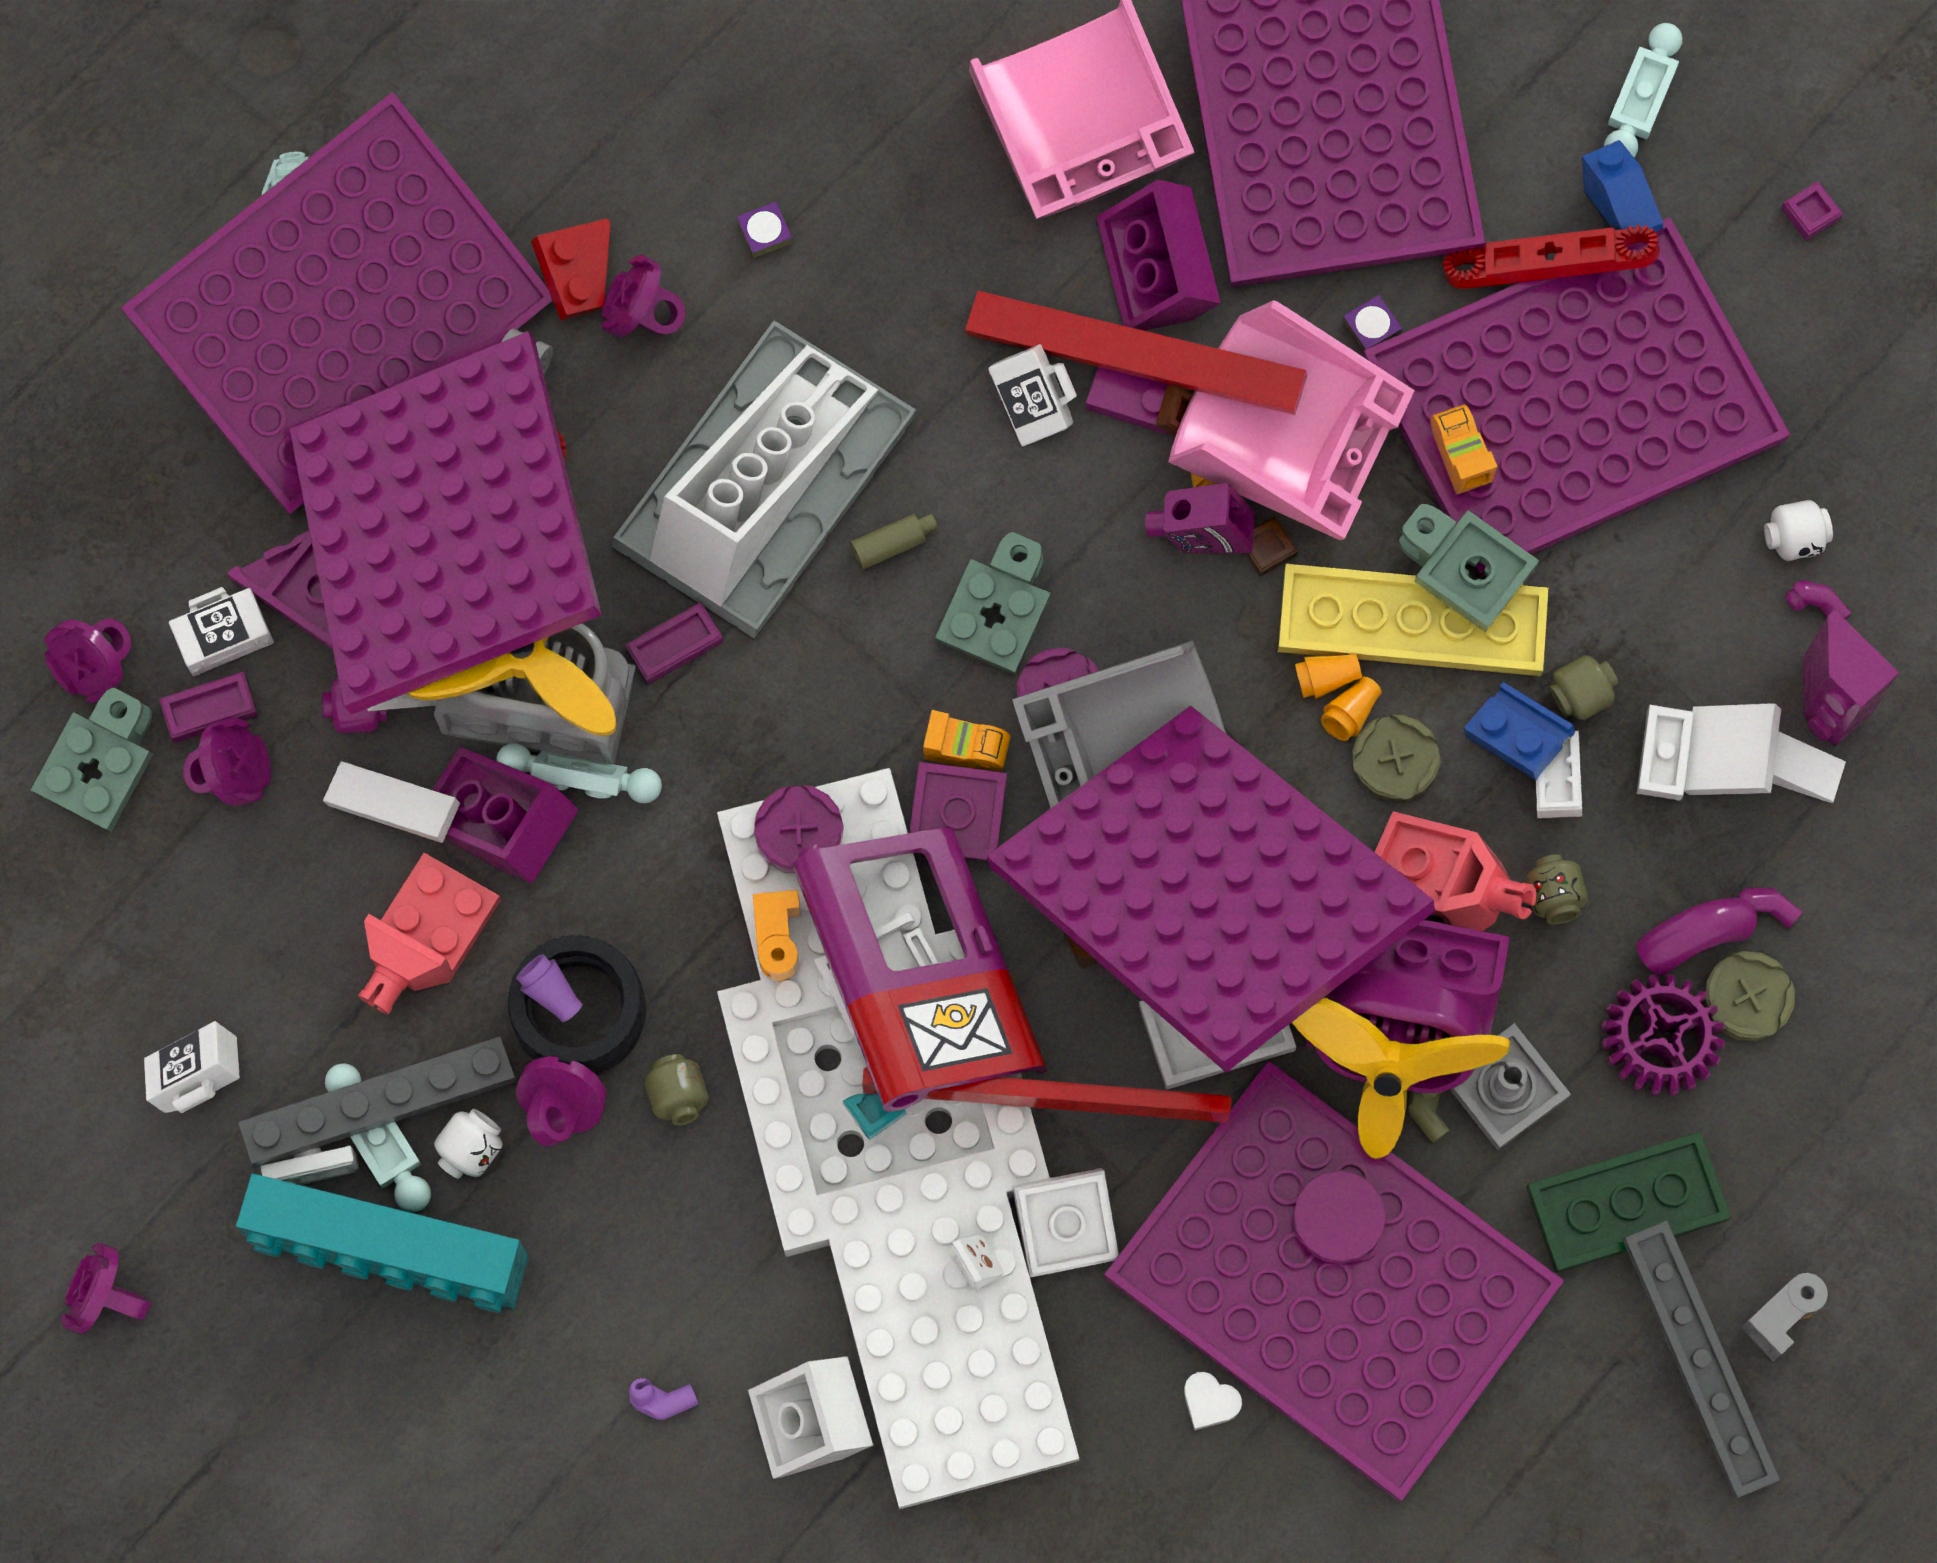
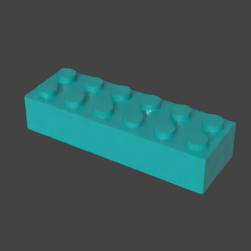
[236,1173,529,1313]

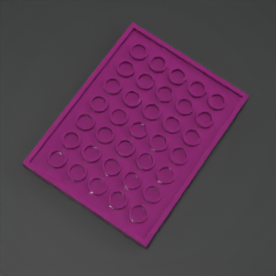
[1180,0,1485,287]
[119,92,553,514]
[1362,217,1790,578]
[290,331,602,715]
[987,706,1435,1073]
[1104,1061,1564,1503]

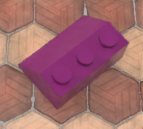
[1096,180,1221,331]
[1803,609,1899,747]

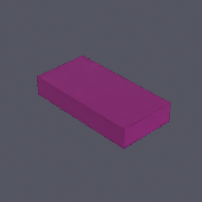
[625,602,723,685]
[159,671,258,743]

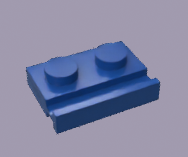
[1464,682,1575,780]

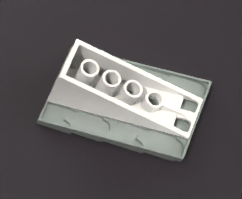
[611,320,916,638]

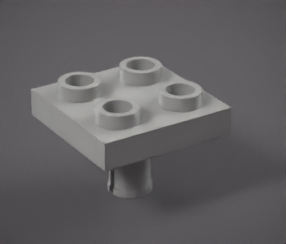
[1450,1023,1571,1151]

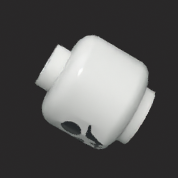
[1764,500,1833,561]

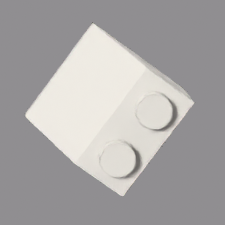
[748,1357,873,1479]

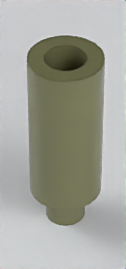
[850,513,938,570]

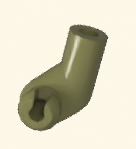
[1408,1091,1450,1144]

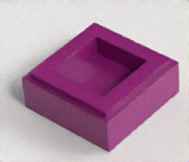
[1781,181,1843,241]

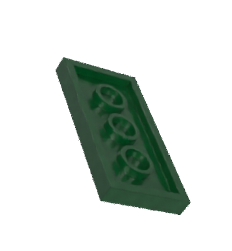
[1526,1131,1731,1273]

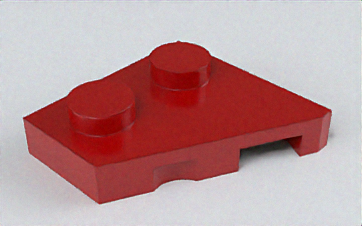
[531,218,610,321]

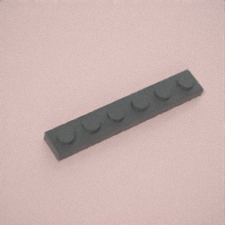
[238,1036,515,1168]
[1622,1221,1780,1498]

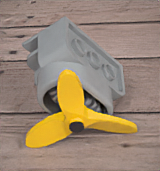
[407,623,637,764]

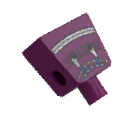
[1145,483,1255,554]

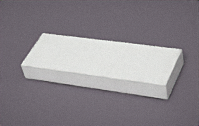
[323,761,460,843]

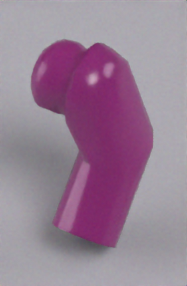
[1786,580,1852,620]
[1739,887,1803,929]

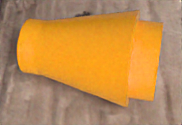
[1295,653,1362,700]
[1320,676,1382,741]

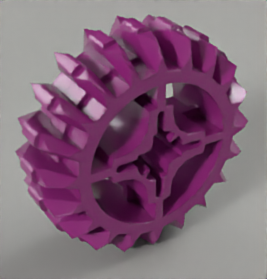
[1601,974,1725,1096]

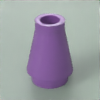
[516,954,583,1022]

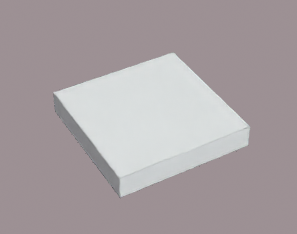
[1684,703,1781,795]
[1012,1168,1119,1277]

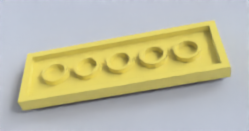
[1278,564,1548,676]

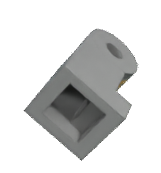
[1741,1273,1828,1362]

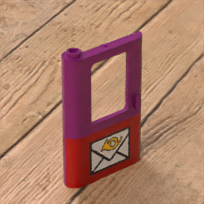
[792,827,1047,1112]

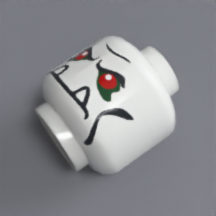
[434,1109,503,1179]

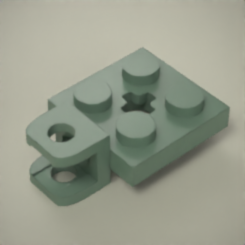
[1399,504,1539,632]
[935,532,1051,675]
[31,688,154,832]

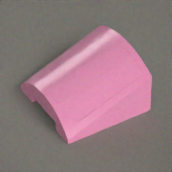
[969,0,1194,220]
[1168,300,1415,540]

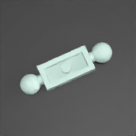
[1604,23,1682,157]
[496,743,662,803]
[325,1063,431,1212]

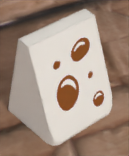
[951,1235,1003,1290]

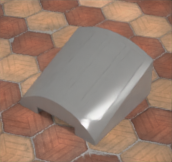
[1012,640,1227,808]

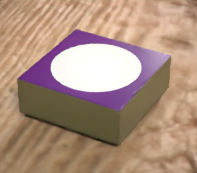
[737,202,793,259]
[1342,295,1403,351]

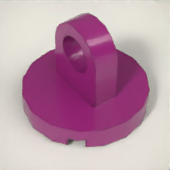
[601,254,685,338]
[44,618,131,703]
[183,717,271,807]
[516,1056,607,1147]
[61,1243,152,1334]

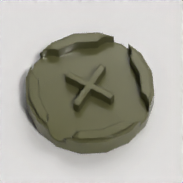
[1351,715,1441,803]
[1703,951,1795,1042]

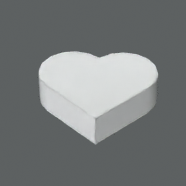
[1184,1372,1242,1431]

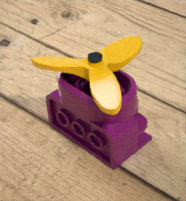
[1292,920,1510,1159]

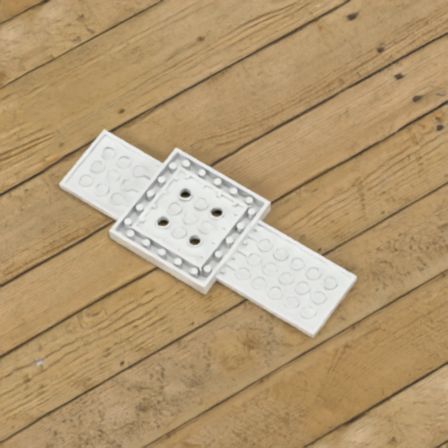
[717,768,1079,1510]

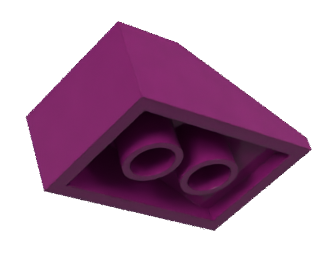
[432,746,579,884]

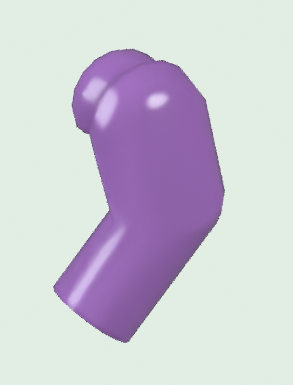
[629,1378,699,1420]

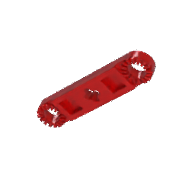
[1443,225,1660,289]

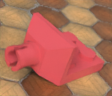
[1375,811,1536,931]
[358,853,501,1015]

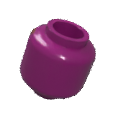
[322,677,386,734]

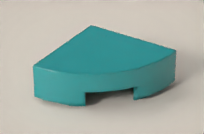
[843,1093,907,1141]

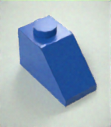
[1582,140,1663,232]

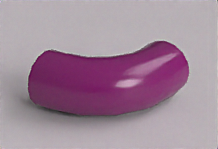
[1636,898,1757,976]

